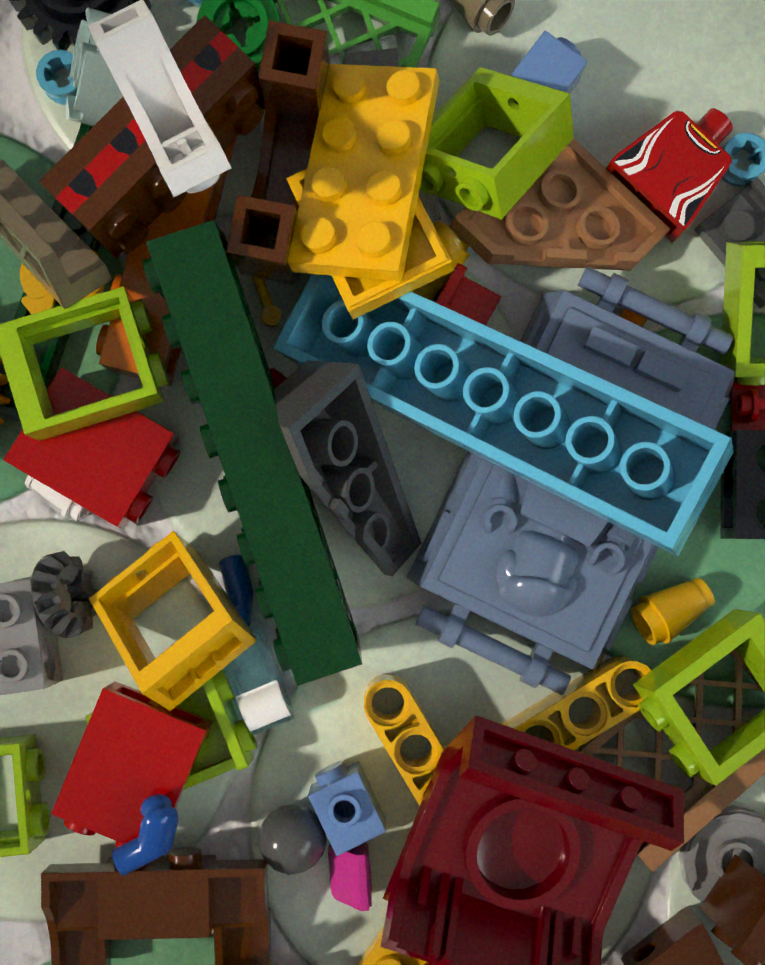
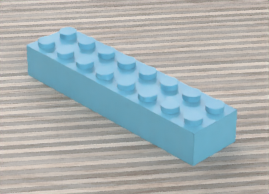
[273,274,734,557]

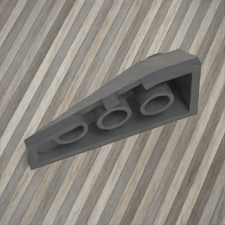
[273,360,422,576]

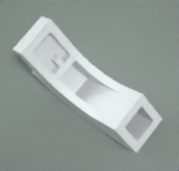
[88,0,231,197]

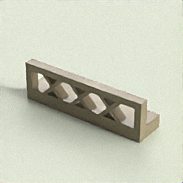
[0,159,112,309]

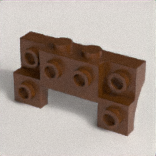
[41,847,271,965]

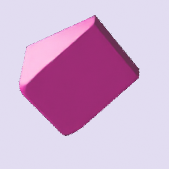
[328,842,372,911]

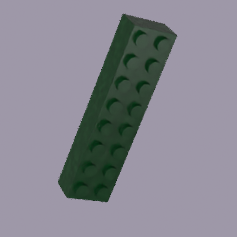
[142,220,362,686]

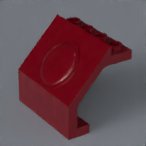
[380,715,684,965]

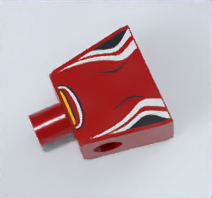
[606,108,733,243]

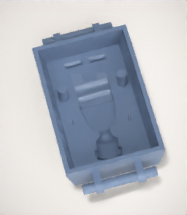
[407,266,735,695]

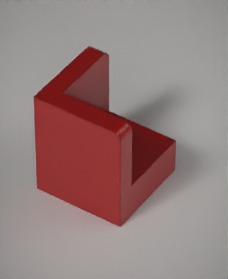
[436,263,502,326]

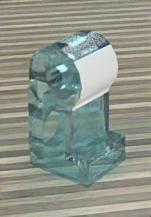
[223,625,294,735]

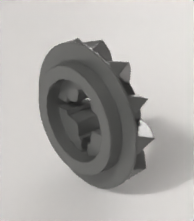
[31,551,99,638]

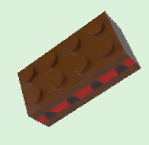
[39,15,265,258]

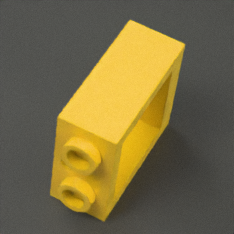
[89,530,257,711]

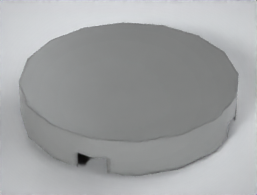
[679,805,765,903]

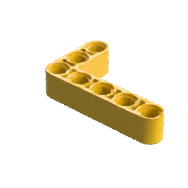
[364,655,651,806]

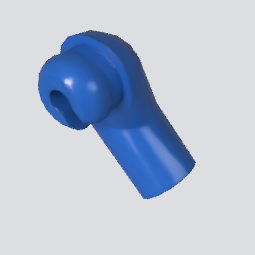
[219,555,254,627]
[112,794,179,876]

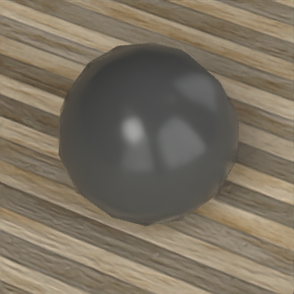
[258,804,327,875]

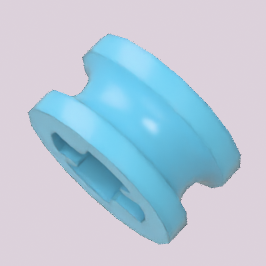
[36,50,78,105]
[722,132,765,187]

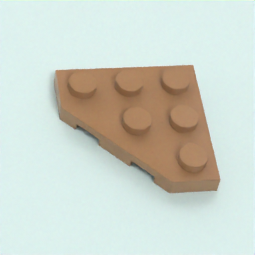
[449,138,670,271]

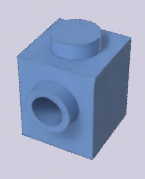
[308,761,386,856]

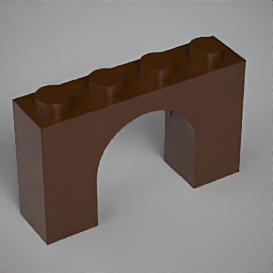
[226,20,330,284]

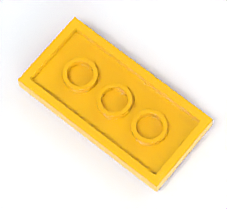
[287,64,440,281]

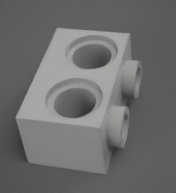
[0,579,63,695]

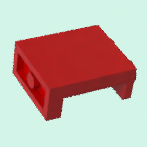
[3,367,181,529]
[51,681,214,847]

